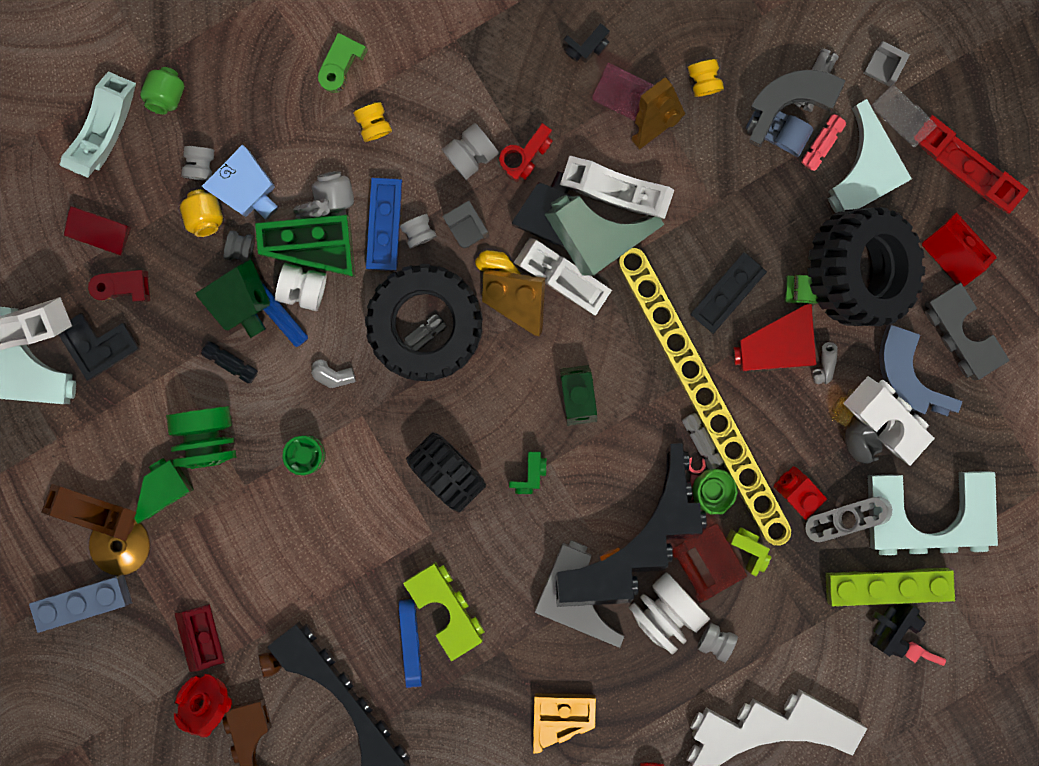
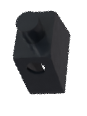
[512,171,573,249]

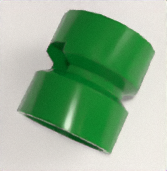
[282,435,326,476]

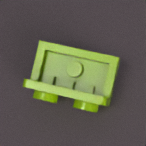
[726,527,771,576]

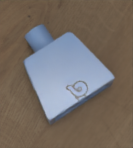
[202,145,278,220]

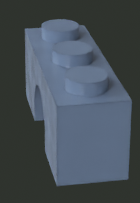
[29,574,132,633]

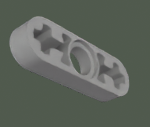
[805,497,892,542]

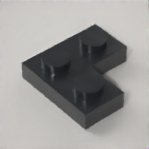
[58,313,140,381]

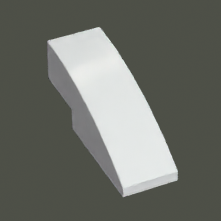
[513,237,612,316]

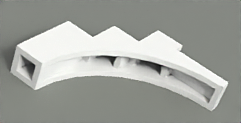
[686,689,867,766]

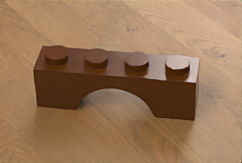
[222,698,272,766]

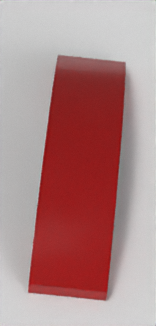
[913,115,1029,214]

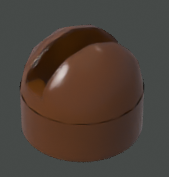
[258,652,282,678]

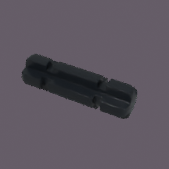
[201,341,258,384]

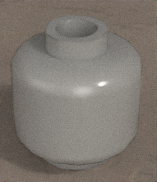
[312,171,354,216]

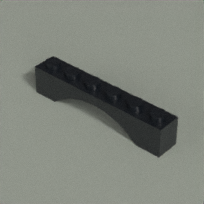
[267,621,411,766]

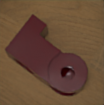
[88,270,150,302]

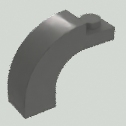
[747,70,846,148]

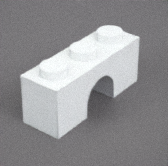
[843,376,935,466]

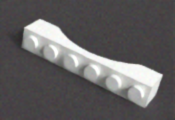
[0,297,72,350]

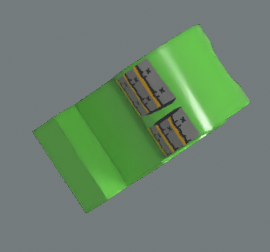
[318,33,368,93]
[785,275,818,305]

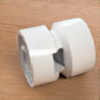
[275,263,327,311]

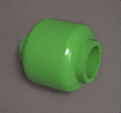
[140,67,185,115]

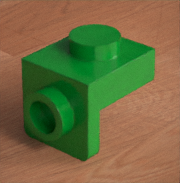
[509,451,547,494]

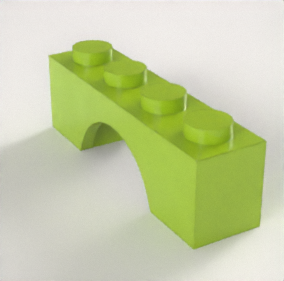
[826,568,955,606]

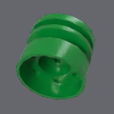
[166,406,237,469]

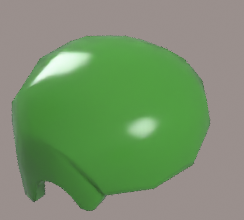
[692,469,738,515]

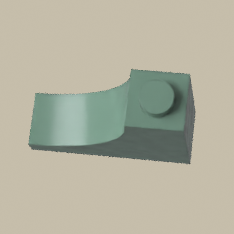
[545,195,664,276]

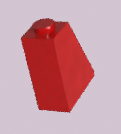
[733,304,816,371]

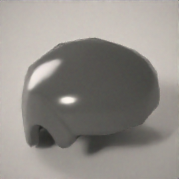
[845,418,883,463]

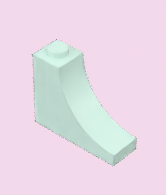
[828,99,912,213]
[0,307,76,404]

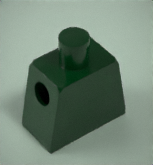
[195,260,270,339]
[559,365,597,426]

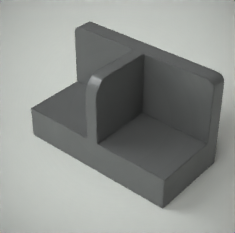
[442,201,489,248]

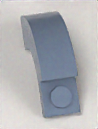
[879,325,963,416]

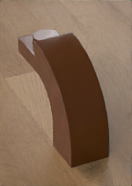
[41,484,136,541]

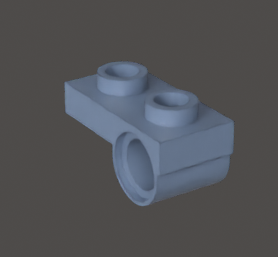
[745,111,814,157]

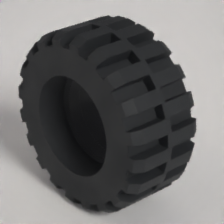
[807,207,925,326]
[365,264,483,381]

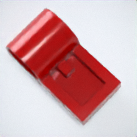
[499,123,554,183]

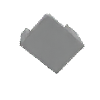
[863,41,910,87]

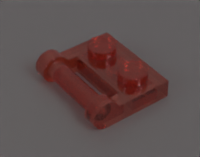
[672,523,747,603]

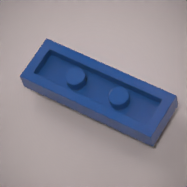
[366,178,403,271]

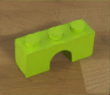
[403,562,485,661]

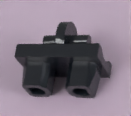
[870,603,926,658]

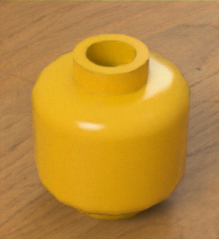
[180,189,223,237]

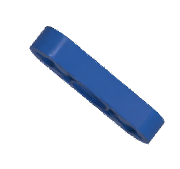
[399,599,422,688]

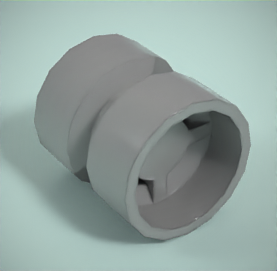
[442,123,499,180]

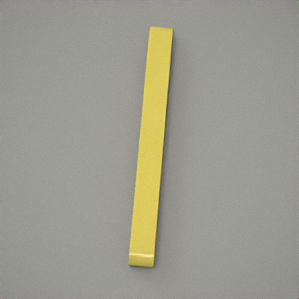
[618,248,791,546]

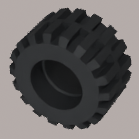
[406,432,486,512]

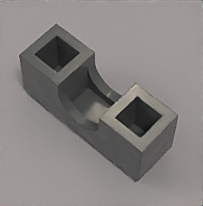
[924,283,1010,380]

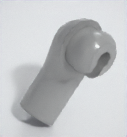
[812,342,838,384]
[311,359,356,388]

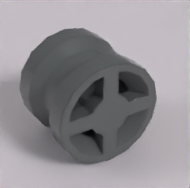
[224,230,255,263]

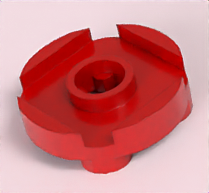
[174,674,232,738]

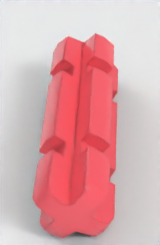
[801,114,846,171]

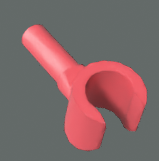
[687,457,706,500]
[905,642,946,666]

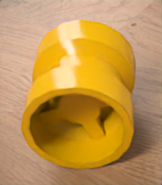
[687,59,724,97]
[353,102,392,142]

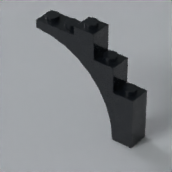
[554,443,707,607]

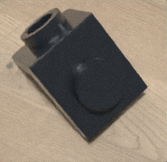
[563,23,610,64]

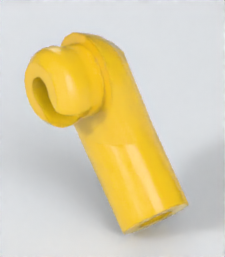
[475,250,521,274]

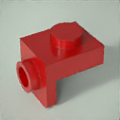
[773,466,827,520]

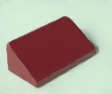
[64,206,131,256]
[175,604,225,672]

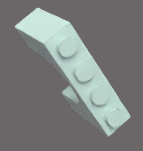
[868,471,998,555]

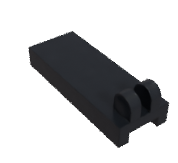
[690,252,767,334]

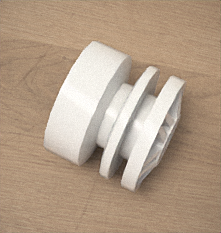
[629,572,710,654]

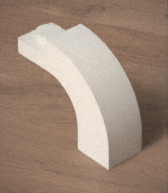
[560,156,674,219]

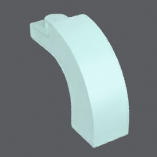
[60,71,136,178]

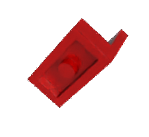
[922,212,997,287]

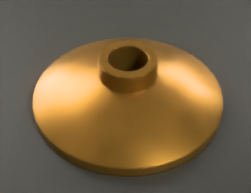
[89,520,150,575]

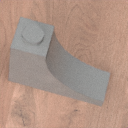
[535,540,625,648]

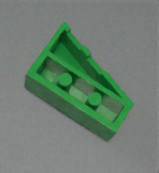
[255,215,356,278]

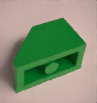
[135,458,194,524]

